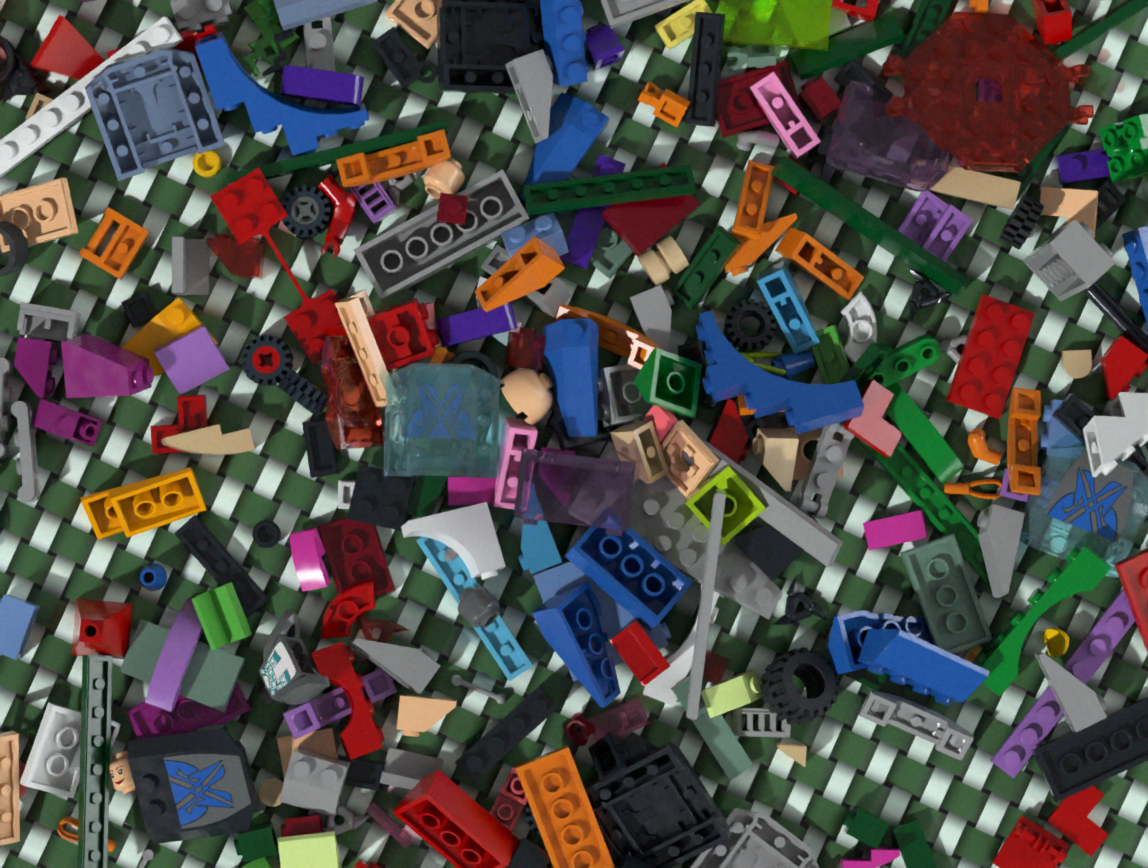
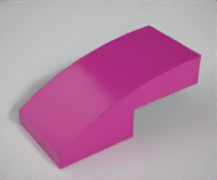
[448,476,496,505]
[863,510,928,550]
[289,527,331,592]
[840,847,900,868]

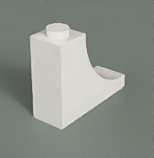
[401,502,506,581]

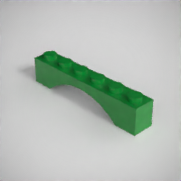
[973,542,1111,697]

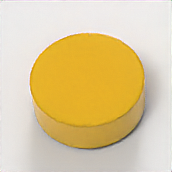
[193,150,222,178]

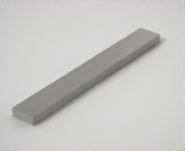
[683,433,843,567]
[686,489,726,720]

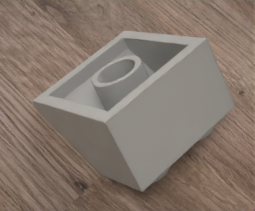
[280,747,350,817]

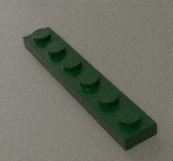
[523,164,695,215]

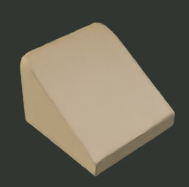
[776,742,807,767]

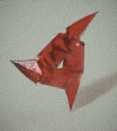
[359,613,409,663]

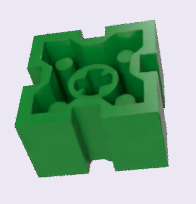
[1099,114,1148,183]

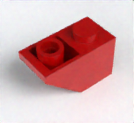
[1100,335,1148,402]

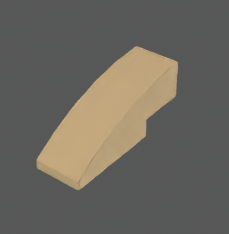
[161,424,255,455]

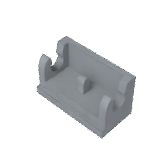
[17,302,81,341]

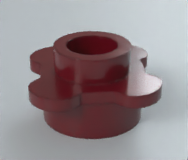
[564,712,596,746]

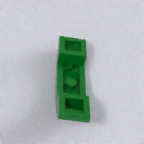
[884,383,964,485]

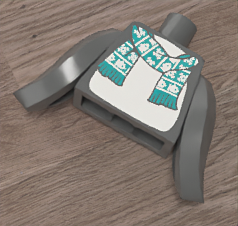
[259,609,330,705]

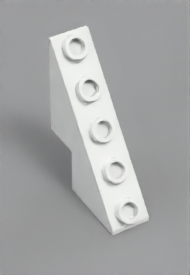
[1083,392,1148,477]

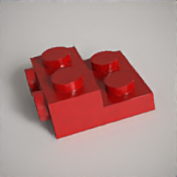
[366,297,439,371]

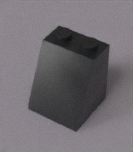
[731,513,819,581]

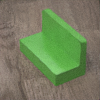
[192,582,252,650]

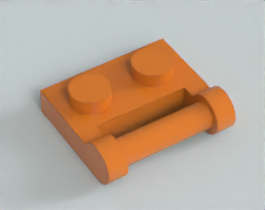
[79,207,151,280]

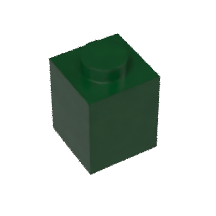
[843,806,889,849]
[234,821,279,863]

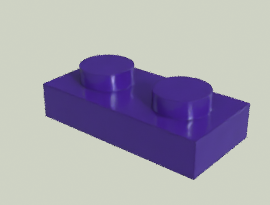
[1056,149,1112,185]

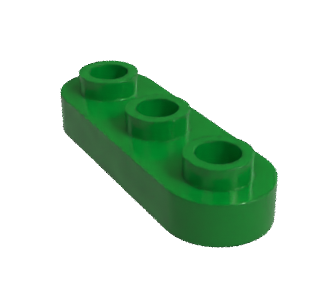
[864,335,941,388]

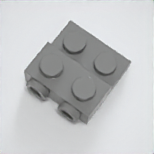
[171,0,234,32]
[598,364,654,427]

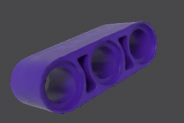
[280,66,364,106]
[435,302,518,348]

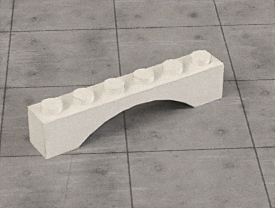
[642,584,724,706]

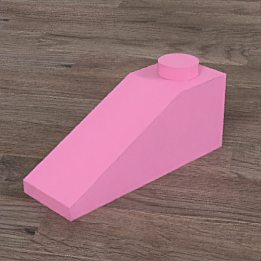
[750,71,821,160]
[493,417,538,510]

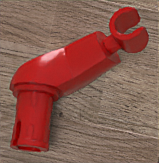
[317,175,357,259]

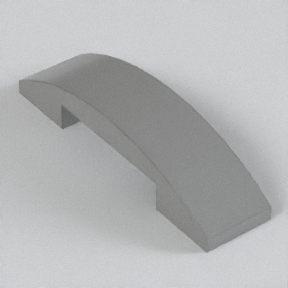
[859,691,974,761]

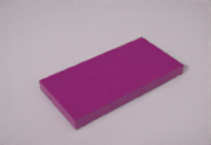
[125,682,251,736]

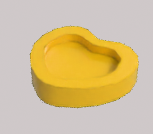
[1042,627,1069,658]

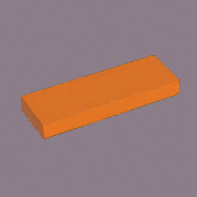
[732,160,775,240]

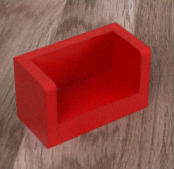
[609,620,670,687]

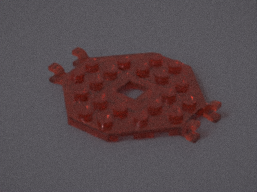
[882,12,1094,172]

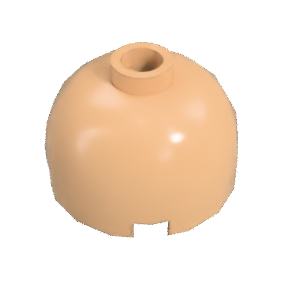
[499,368,553,425]

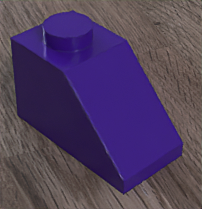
[584,24,625,71]

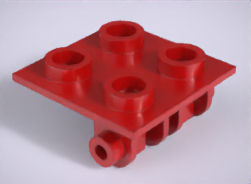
[992,815,1070,868]

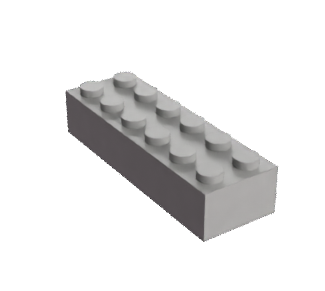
[354,169,530,302]
[1022,220,1115,302]

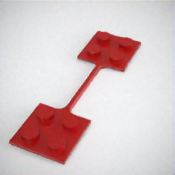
[210,167,350,365]

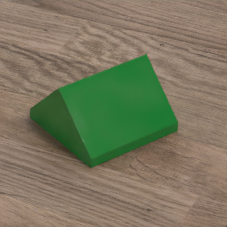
[634,348,702,418]

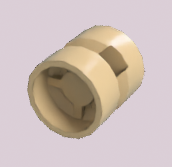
[637,235,689,286]

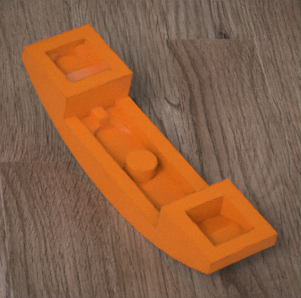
[336,129,451,187]
[555,304,662,370]
[1007,387,1041,495]

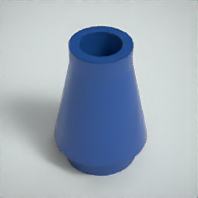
[771,351,815,380]
[139,563,167,591]

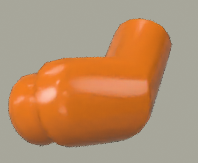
[967,428,1002,465]

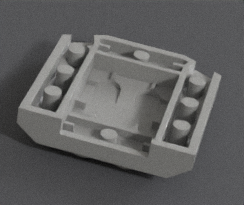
[689,808,820,868]

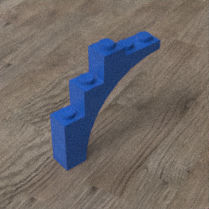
[195,32,369,156]
[696,310,864,434]

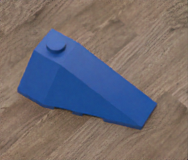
[520,93,609,214]
[543,318,599,437]
[532,581,621,708]
[827,610,934,675]

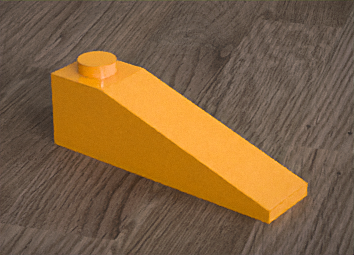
[121,297,218,376]

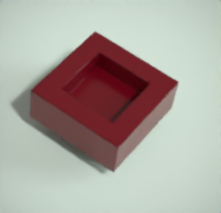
[437,192,469,225]

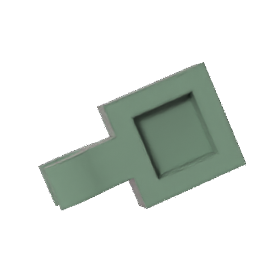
[726,41,776,70]

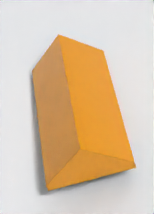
[80,467,207,540]

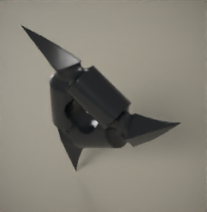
[2,52,55,106]
[908,267,952,323]
[772,575,828,625]

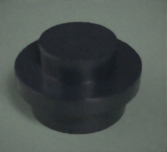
[252,520,281,548]

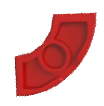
[321,578,376,639]

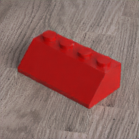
[392,769,520,868]

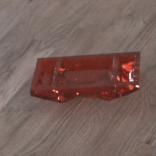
[321,335,384,450]

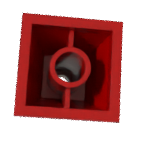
[30,15,105,81]
[71,599,133,659]

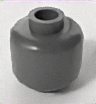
[458,586,500,628]

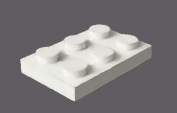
[20,702,81,798]

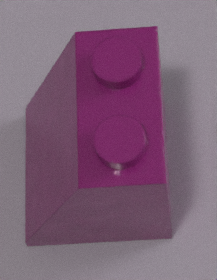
[61,334,154,398]

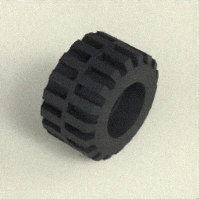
[760,647,839,725]

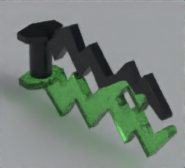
[243,0,295,77]

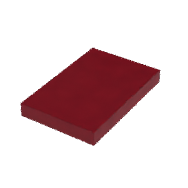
[716,60,803,139]
[601,163,701,257]
[317,517,396,597]

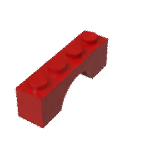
[309,641,385,761]

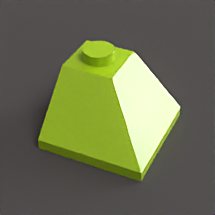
[685,465,766,545]

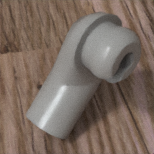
[736,130,779,151]

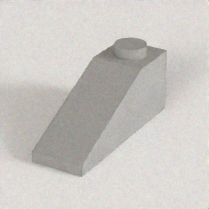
[505,49,553,144]
[481,245,571,318]
[629,285,674,352]
[977,504,1025,598]
[348,638,440,695]
[1034,652,1107,732]

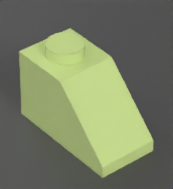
[701,669,765,718]

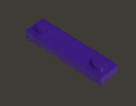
[560,154,626,270]

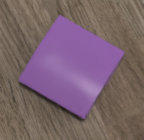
[896,189,973,262]
[154,323,230,395]

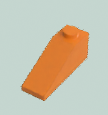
[723,213,797,276]
[775,227,864,300]
[474,236,565,312]

